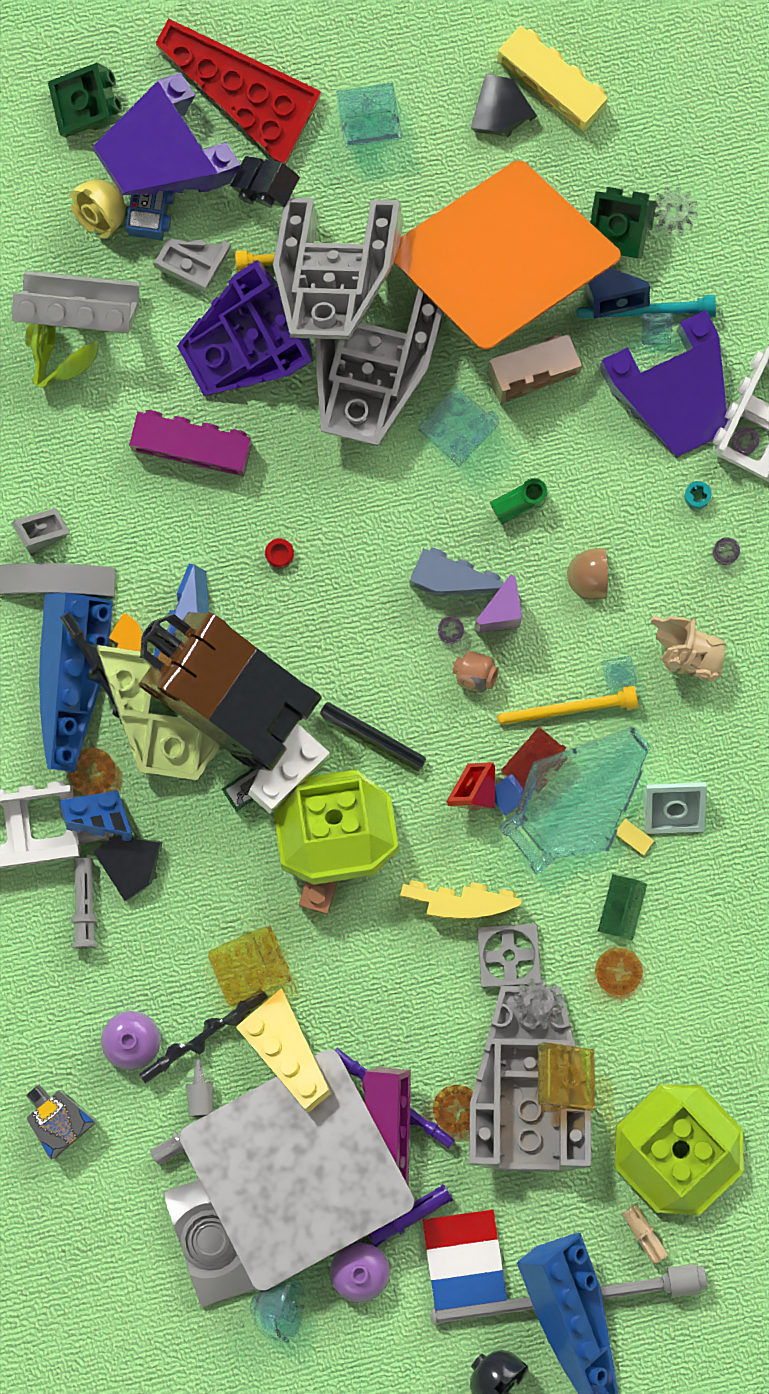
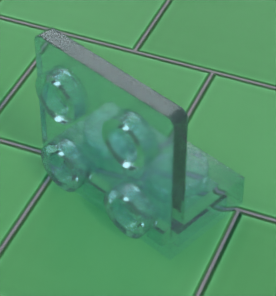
[418,387,500,467]

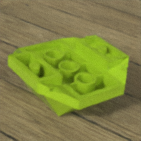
[274,769,400,885]
[614,1084,744,1215]

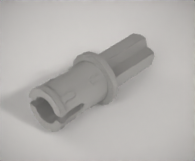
[150,1131,186,1164]

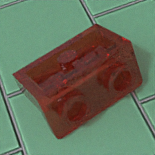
[500,727,567,794]

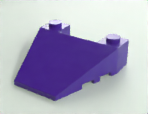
[92,72,241,195]
[599,310,728,458]

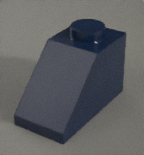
[584,268,650,319]

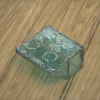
[336,82,402,148]

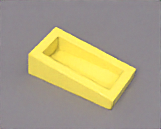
[614,819,654,856]

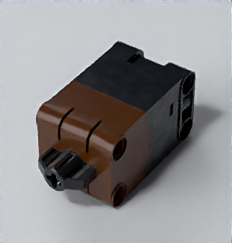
[138,611,322,771]

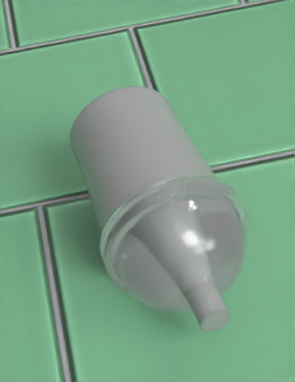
[184,1060,214,1117]

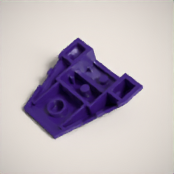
[177,260,313,396]

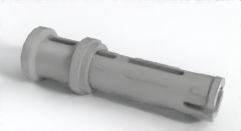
[71,858,98,949]

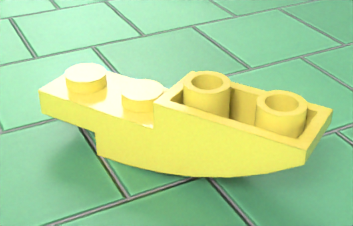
[400,880,522,919]

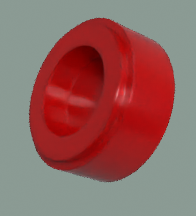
[265,538,294,569]

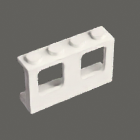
[712,346,769,482]
[0,781,82,869]

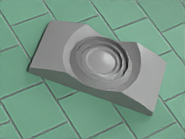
[164,1179,256,1307]

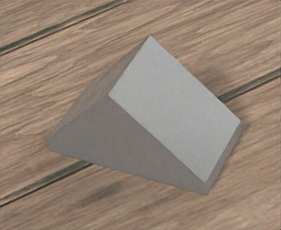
[12,508,70,555]

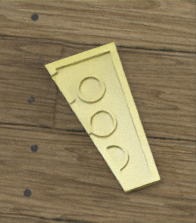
[236,988,331,1113]

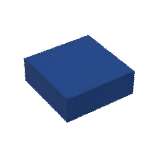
[495,774,530,816]

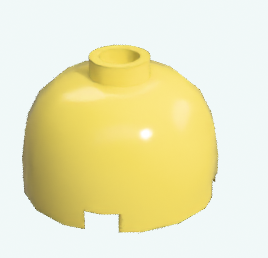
[69,179,126,238]

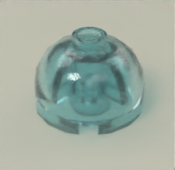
[250,1280,304,1343]

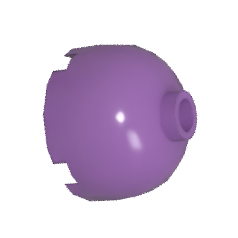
[101,1011,161,1071]
[330,1241,390,1303]

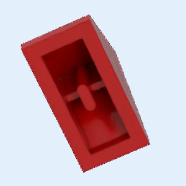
[446,762,495,809]

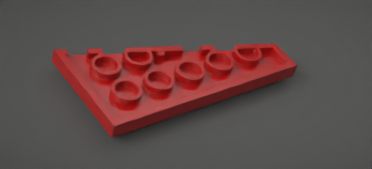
[156,18,322,165]

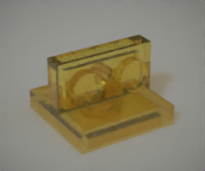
[538,1042,595,1113]

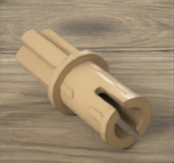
[621,1204,667,1264]

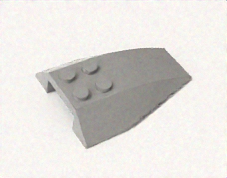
[469,986,591,1172]

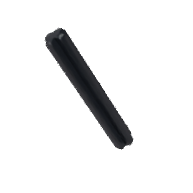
[320,702,426,771]

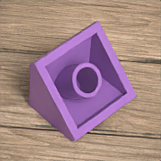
[474,574,522,633]

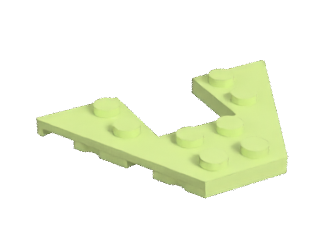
[97,645,220,780]

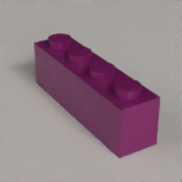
[129,410,252,477]
[362,1067,411,1187]

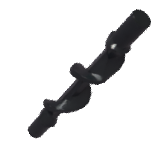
[60,612,122,724]
[139,988,268,1084]

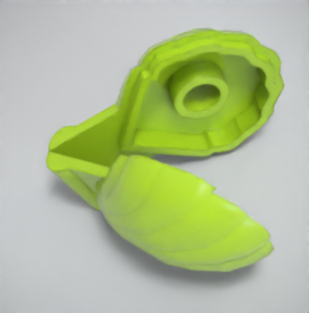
[25,324,99,388]

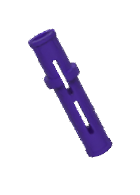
[368,1184,453,1247]

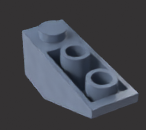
[410,547,504,596]

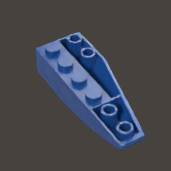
[39,592,113,772]
[517,1233,618,1394]

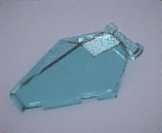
[499,727,651,874]

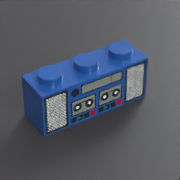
[126,190,175,241]

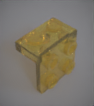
[208,926,292,1006]

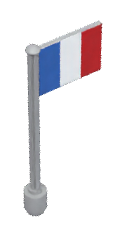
[422,1209,707,1326]

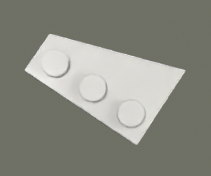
[248,724,330,813]

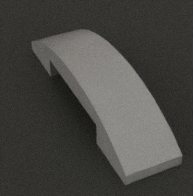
[0,563,116,598]

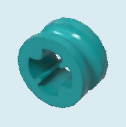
[684,481,712,509]

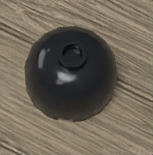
[470,1350,529,1394]

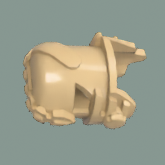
[651,616,726,682]

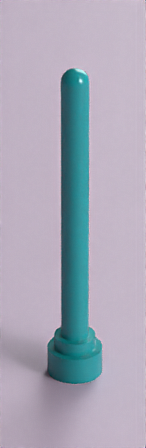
[576,294,716,319]

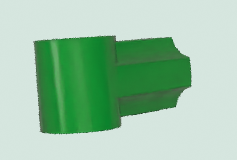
[490,478,547,525]

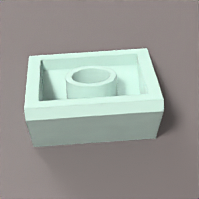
[643,782,707,834]

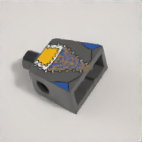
[26,1084,98,1160]

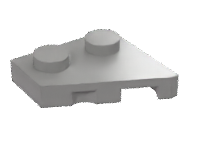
[154,239,231,292]

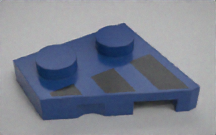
[60,790,132,841]

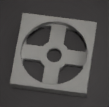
[477,924,541,987]

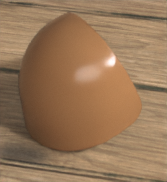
[567,548,608,599]

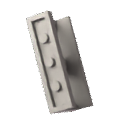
[12,271,140,333]

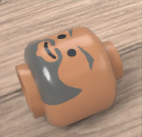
[453,651,499,693]

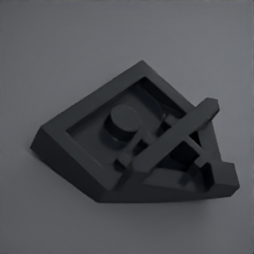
[471,74,537,137]
[93,835,163,901]

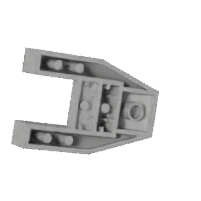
[273,198,403,339]
[315,288,444,446]

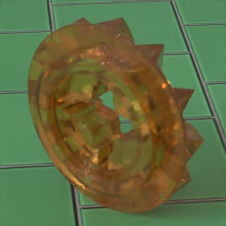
[68,748,116,795]
[595,947,643,995]
[433,1085,473,1133]

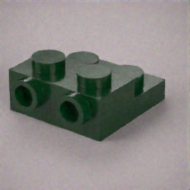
[48,62,122,138]
[590,187,657,259]

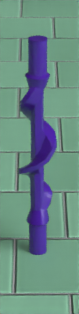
[335,1048,455,1149]

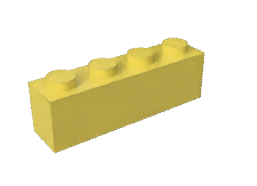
[497,25,608,132]

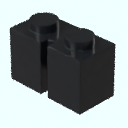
[230,156,300,208]

